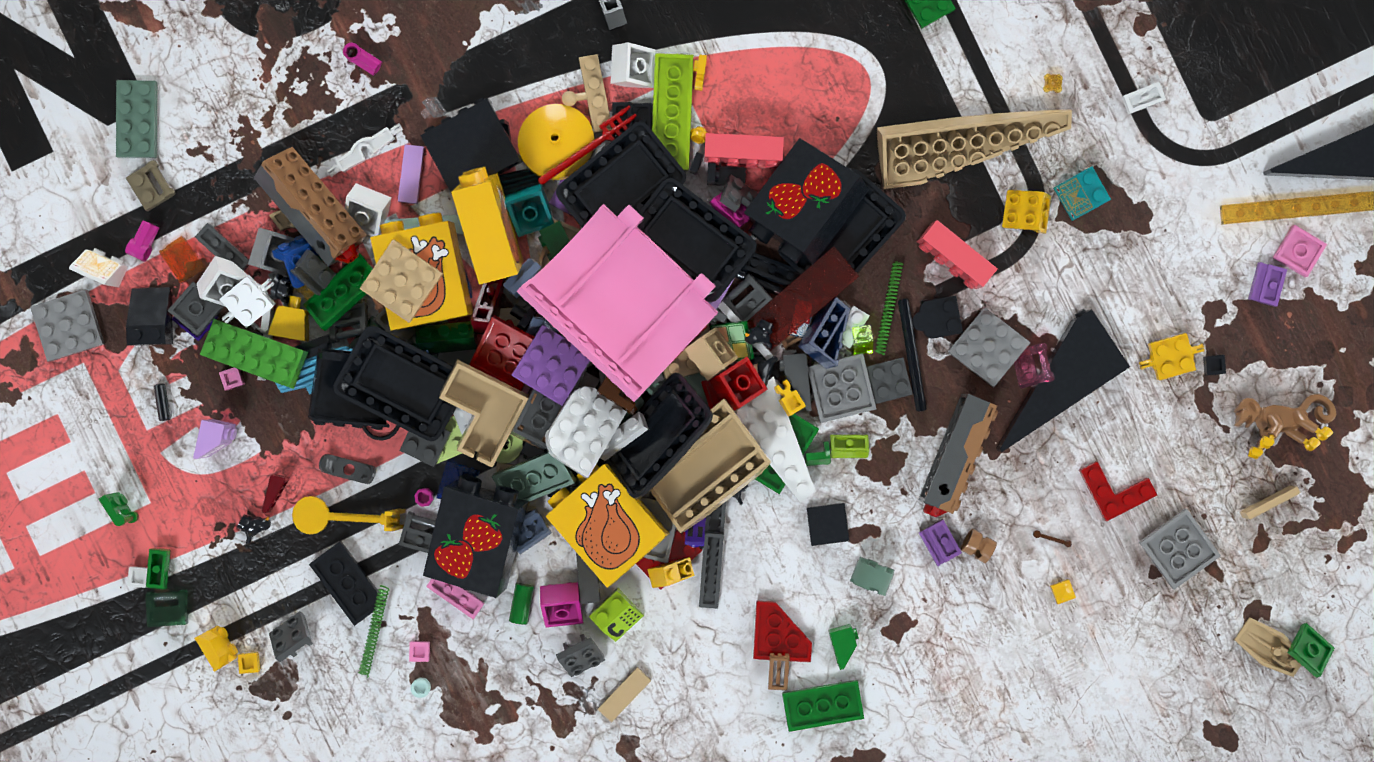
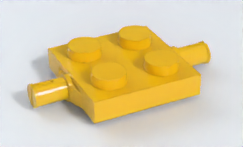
[1139,333,1205,381]

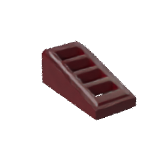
[262,474,290,513]

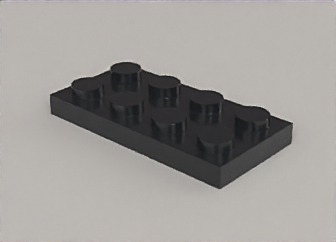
[309,541,385,626]

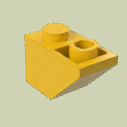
[647,557,695,588]

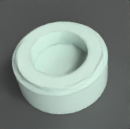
[411,678,431,698]

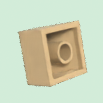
[685,327,738,381]

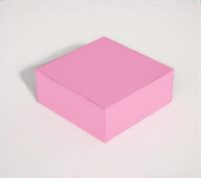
[219,367,245,391]
[409,641,430,662]

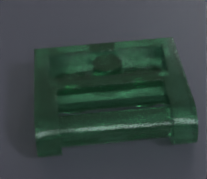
[146,590,188,627]

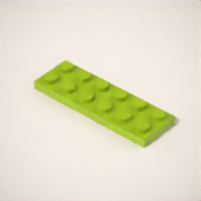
[652,53,694,171]

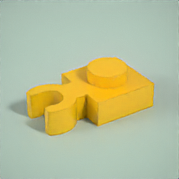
[693,54,707,91]
[774,380,806,417]

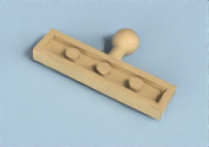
[562,54,612,134]

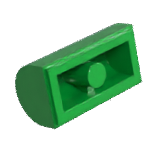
[146,548,171,589]
[509,582,535,625]

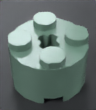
[850,557,895,596]

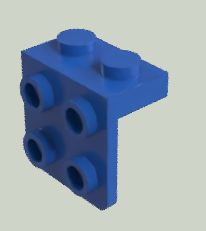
[272,235,323,288]

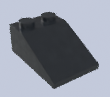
[126,287,173,346]

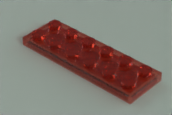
[747,247,860,351]

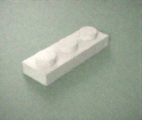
[600,412,648,461]

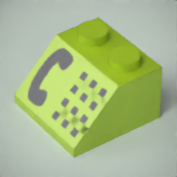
[589,588,644,642]

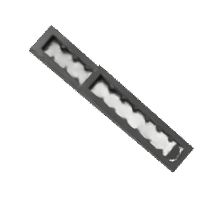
[570,485,600,604]
[699,502,726,609]

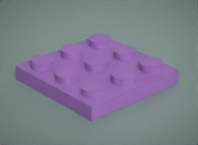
[511,325,590,406]

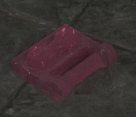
[1014,343,1055,389]

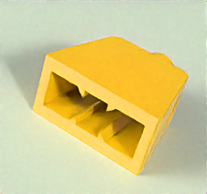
[268,296,309,342]

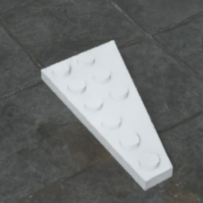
[734,376,815,503]

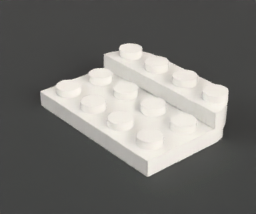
[545,386,627,478]

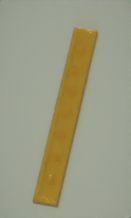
[1220,191,1374,225]

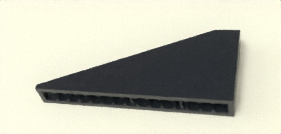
[1263,124,1374,180]
[996,309,1130,452]

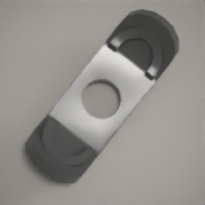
[319,454,376,484]

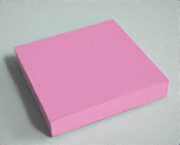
[1273,225,1327,277]

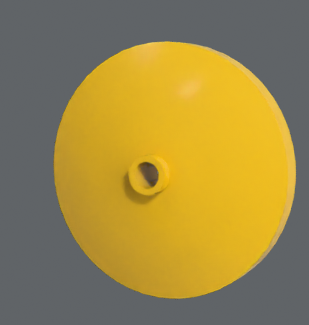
[518,104,595,180]

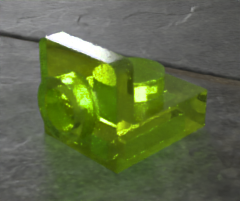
[852,325,874,355]

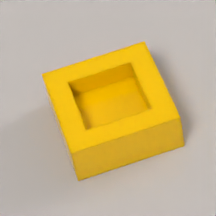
[237,652,260,674]

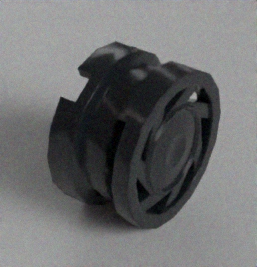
[270,274,294,303]

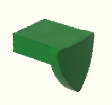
[805,441,831,466]

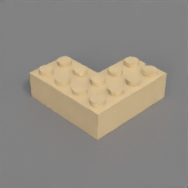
[439,359,529,467]

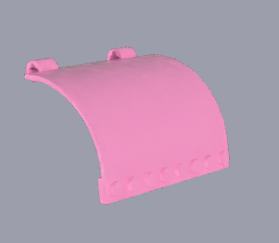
[517,204,718,402]

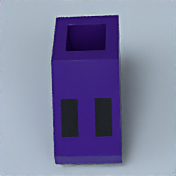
[685,518,706,547]

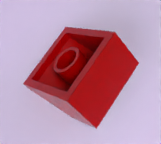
[709,356,768,411]

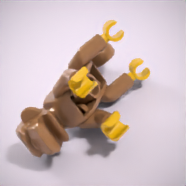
[1234,394,1336,459]

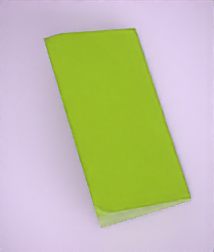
[830,435,869,458]

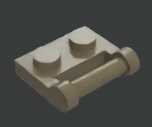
[126,160,176,211]

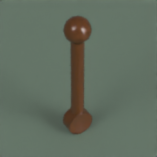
[1033,530,1072,548]

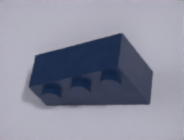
[798,297,850,369]

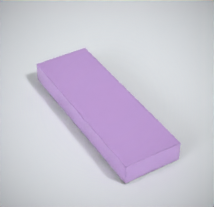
[398,144,425,204]

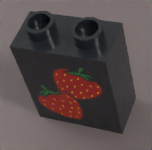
[744,138,869,265]
[423,475,528,598]

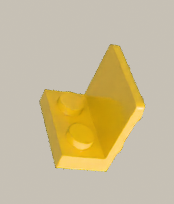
[1002,190,1051,234]

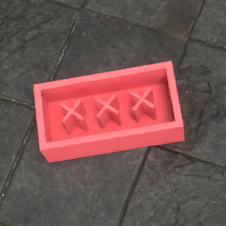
[704,133,784,169]
[917,220,998,289]

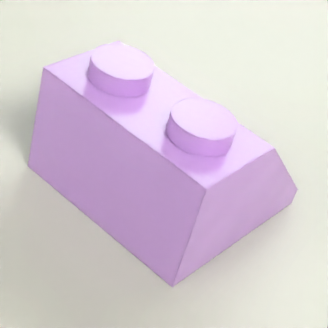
[193,419,237,459]

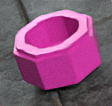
[415,488,434,507]

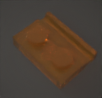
[159,236,205,284]

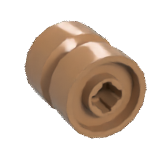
[961,529,997,563]

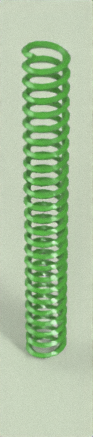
[875,261,904,355]
[358,585,389,678]

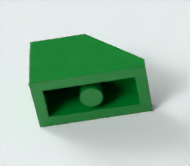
[828,624,859,670]

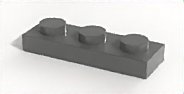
[195,223,249,271]

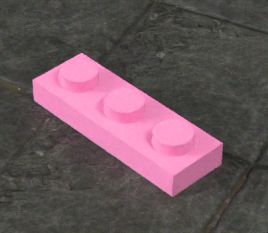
[426,579,485,619]

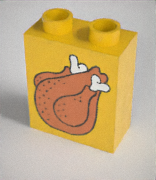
[451,167,524,285]
[370,213,473,331]
[546,464,670,588]

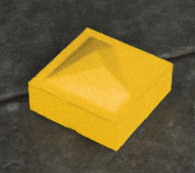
[1050,579,1076,604]

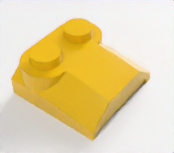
[194,626,238,672]

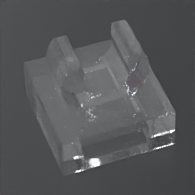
[421,97,447,119]

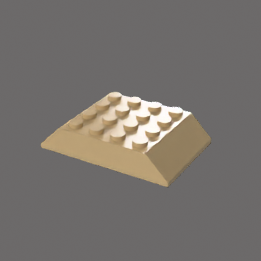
[650,399,771,533]

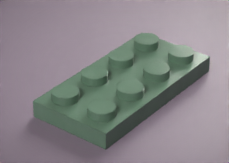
[116,80,157,158]
[492,451,577,502]

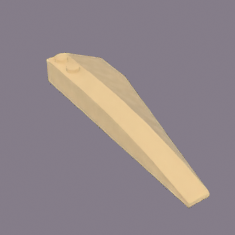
[877,109,1072,189]

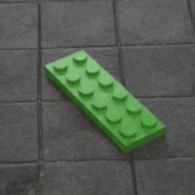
[200,319,308,389]

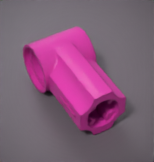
[343,43,383,76]
[125,220,159,262]

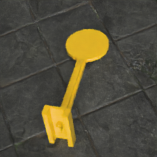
[292,496,406,535]

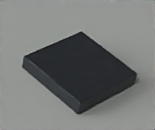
[806,503,849,546]

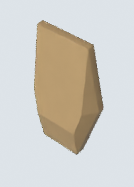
[1234,617,1301,677]

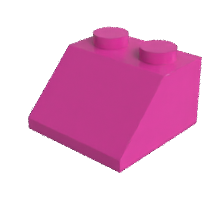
[540,582,584,628]

